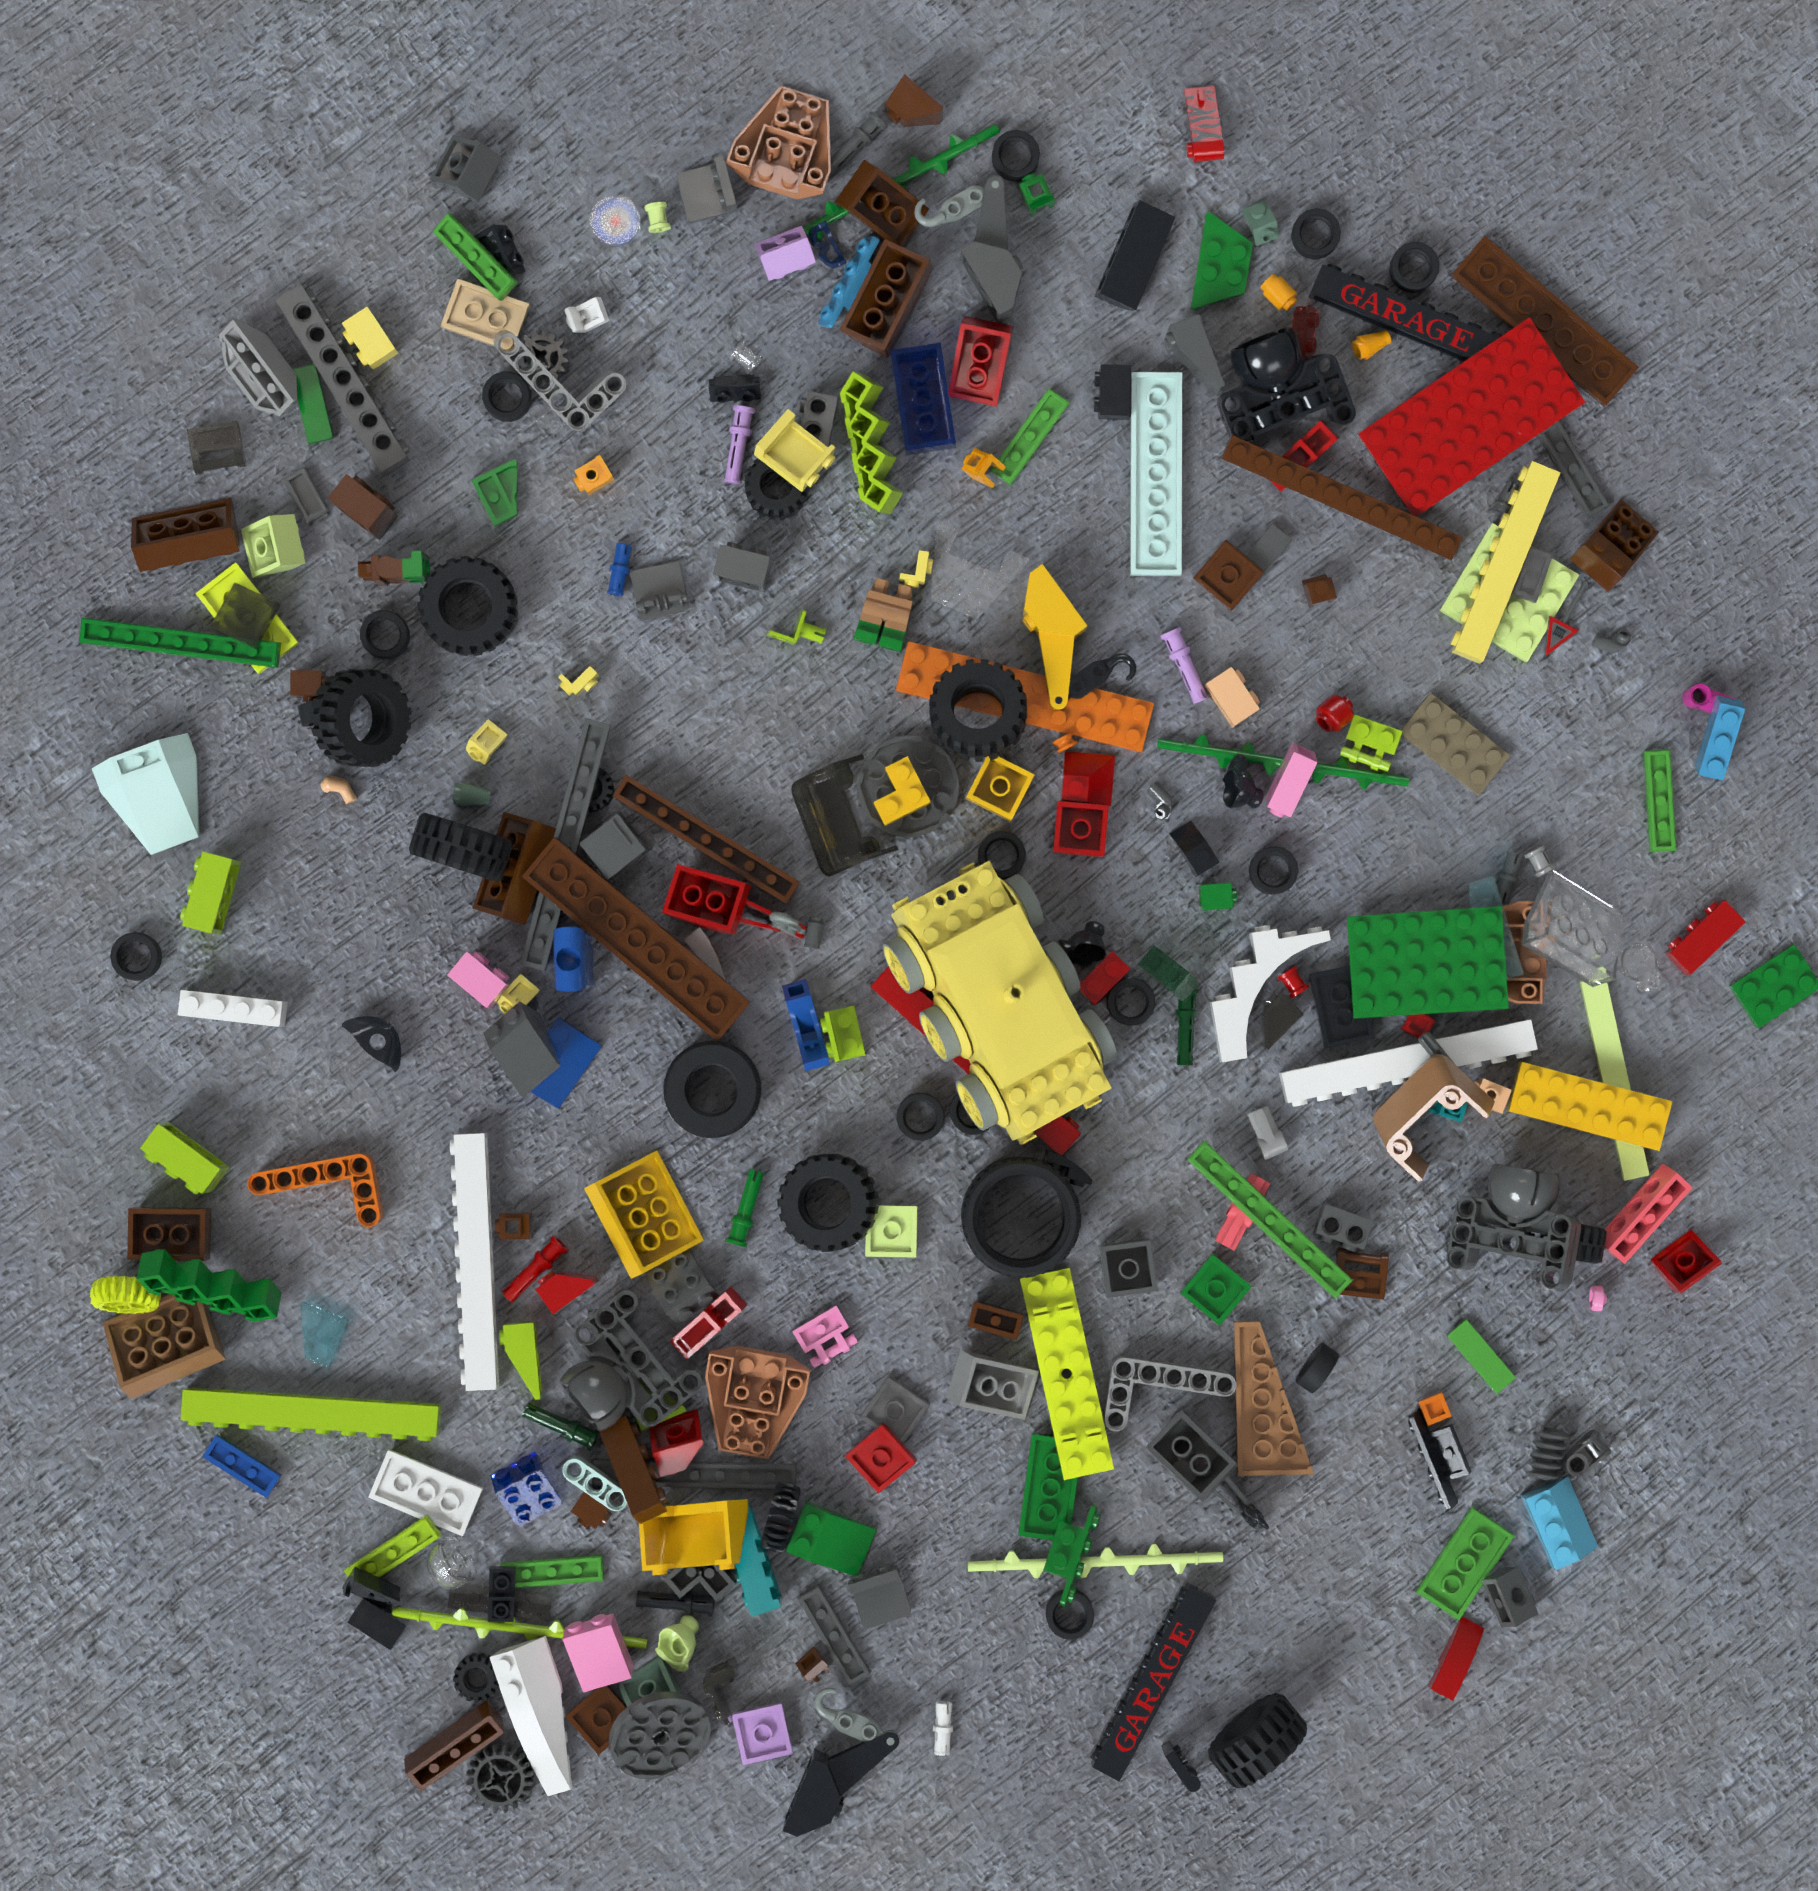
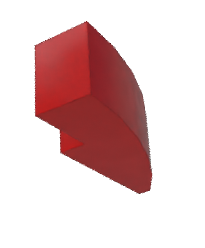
[1270,420,1340,492]
[669,1286,747,1360]
[1427,1616,1485,1701]

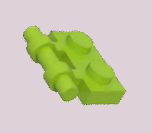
[1340,715,1403,772]

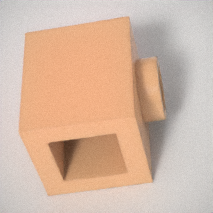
[1474,1078,1512,1114]

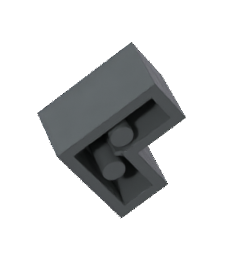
[663,1565,737,1601]

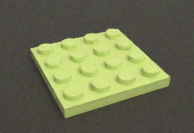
[1439,523,1579,662]

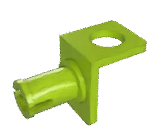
[766,610,826,645]

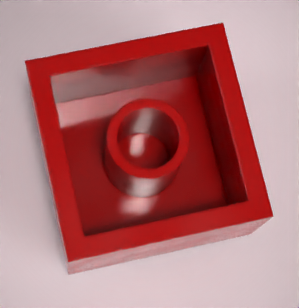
[1052,801,1109,858]

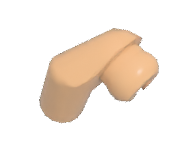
[320,775,357,805]

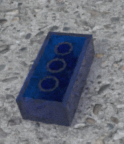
[890,343,956,455]

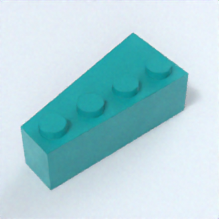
[734,1502,782,1617]

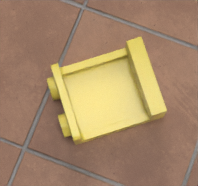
[754,409,836,492]

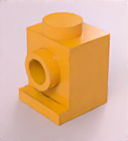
[573,455,615,495]

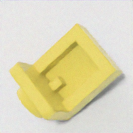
[899,550,933,588]
[558,666,599,697]

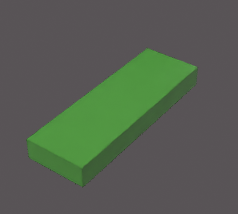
[1446,1319,1516,1394]

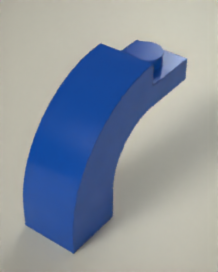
[782,979,830,1071]

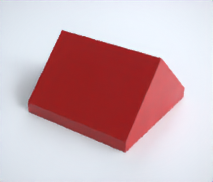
[1650,1230,1722,1294]

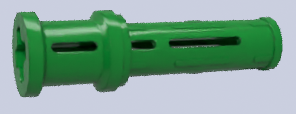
[725,1169,765,1248]

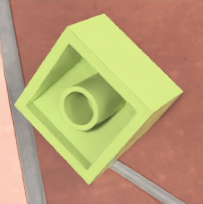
[241,514,305,578]

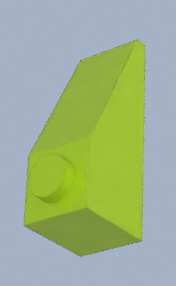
[499,1321,543,1400]

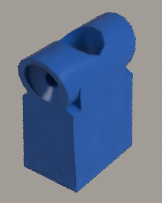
[553,927,594,992]

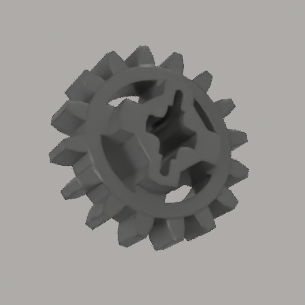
[518,330,569,387]

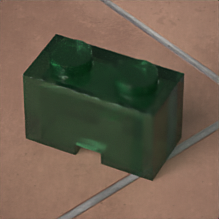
[1138,945,1199,1002]

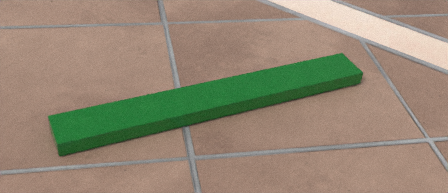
[79,618,281,668]

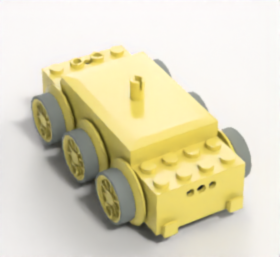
[883,861,1117,1145]

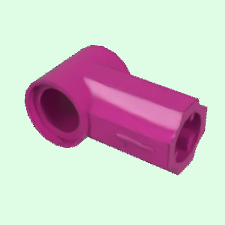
[1682,684,1737,714]

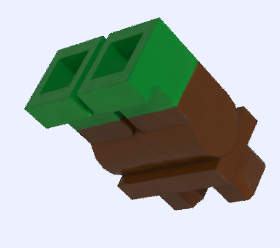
[358,550,430,586]

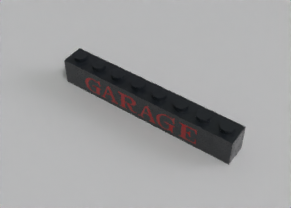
[1308,264,1502,362]
[1089,1582,1217,1782]

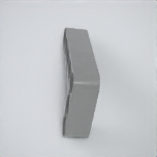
[493,330,626,431]
[1103,1356,1236,1431]

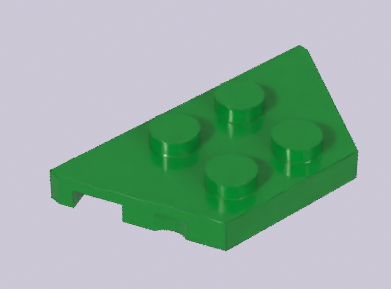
[1190,212,1253,310]

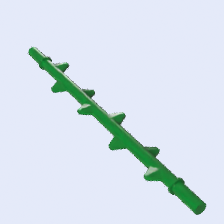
[803,124,1000,242]
[1157,734,1409,790]

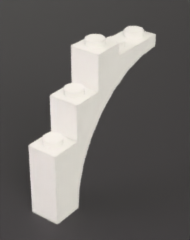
[1210,925,1331,1062]

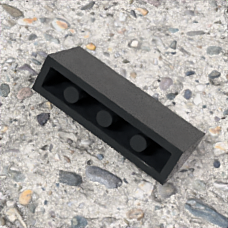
[1094,200,1176,311]

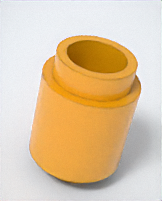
[1260,273,1298,311]

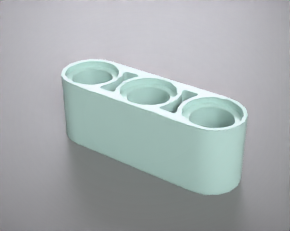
[563,1456,627,1511]

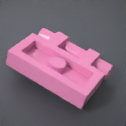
[792,1305,858,1368]

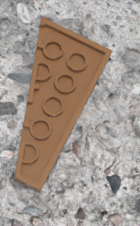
[1234,1321,1314,1476]

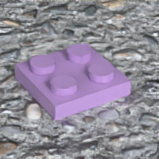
[732,1702,793,1765]

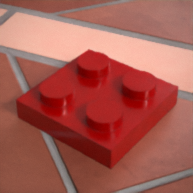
[845,1422,917,1494]

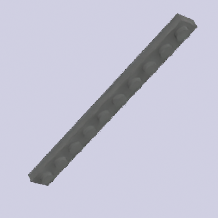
[520,718,611,971]

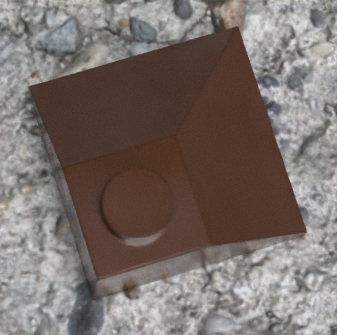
[885,74,943,127]

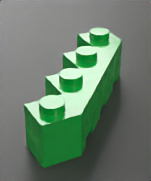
[136,1249,282,1322]

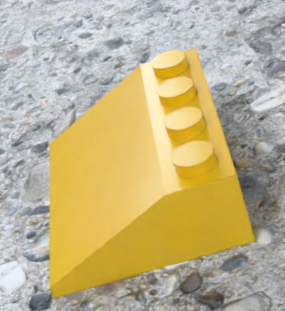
[584,1150,704,1279]

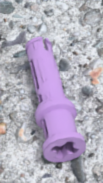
[724,405,756,484]
[1160,627,1209,704]

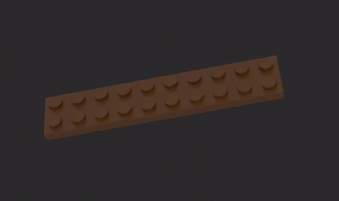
[522,837,751,1042]

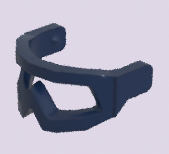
[810,221,847,268]

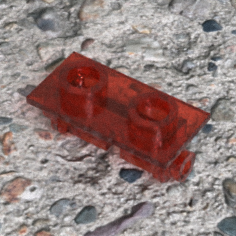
[1292,305,1320,358]

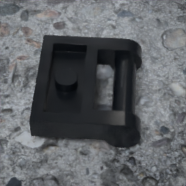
[1161,1740,1201,1792]

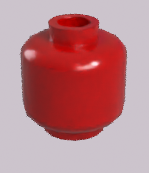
[1316,695,1354,732]

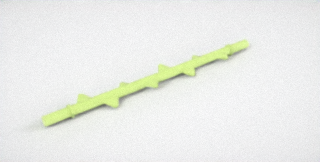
[968,1544,1223,1578]

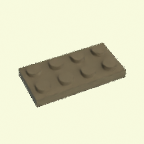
[1401,693,1511,796]

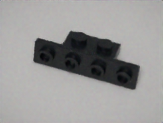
[1408,1408,1472,1510]

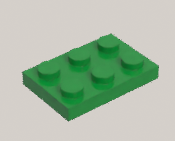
[1729,944,1818,1028]

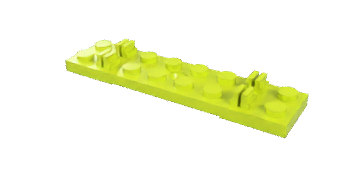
[1020,1268,1114,1480]

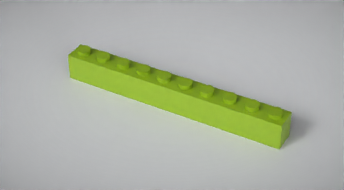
[180,1387,442,1441]

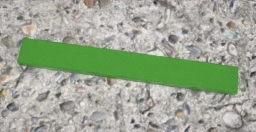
[1186,1140,1353,1299]

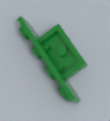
[1043,1505,1101,1607]

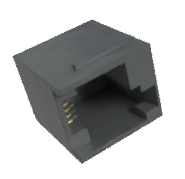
[579,813,650,880]

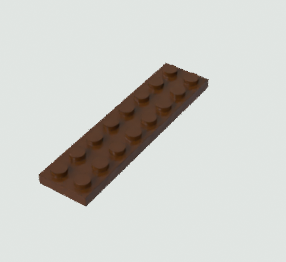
[1451,236,1639,407]

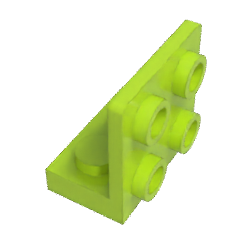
[820,1006,866,1062]

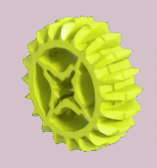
[90,1276,161,1314]

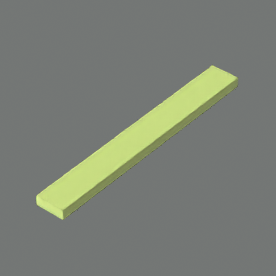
[1580,976,1649,1181]

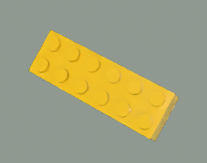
[1506,1062,1673,1151]

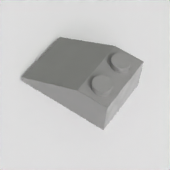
[946,1349,1039,1420]

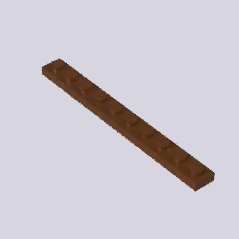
[1221,434,1463,560]

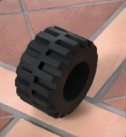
[744,458,809,520]
[1540,1221,1607,1264]

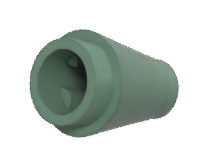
[453,782,490,807]

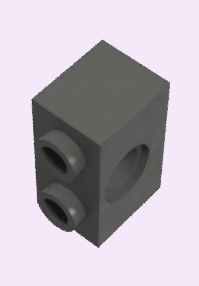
[1482,1566,1539,1627]

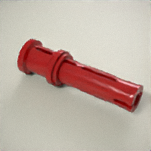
[501,1235,569,1303]

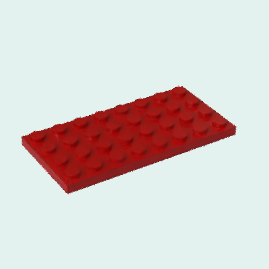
[1358,317,1586,516]

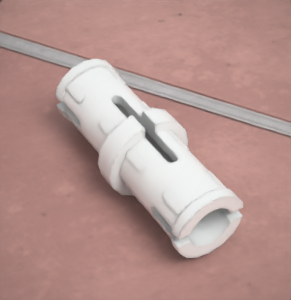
[933,1701,953,1756]

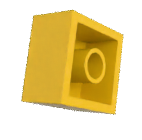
[966,756,1034,822]

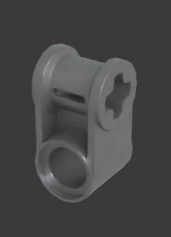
[1561,1430,1612,1476]

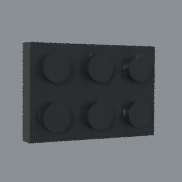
[1309,966,1375,1049]

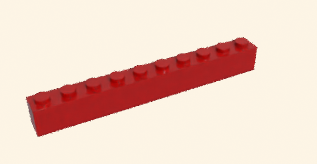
[870,966,1081,1156]

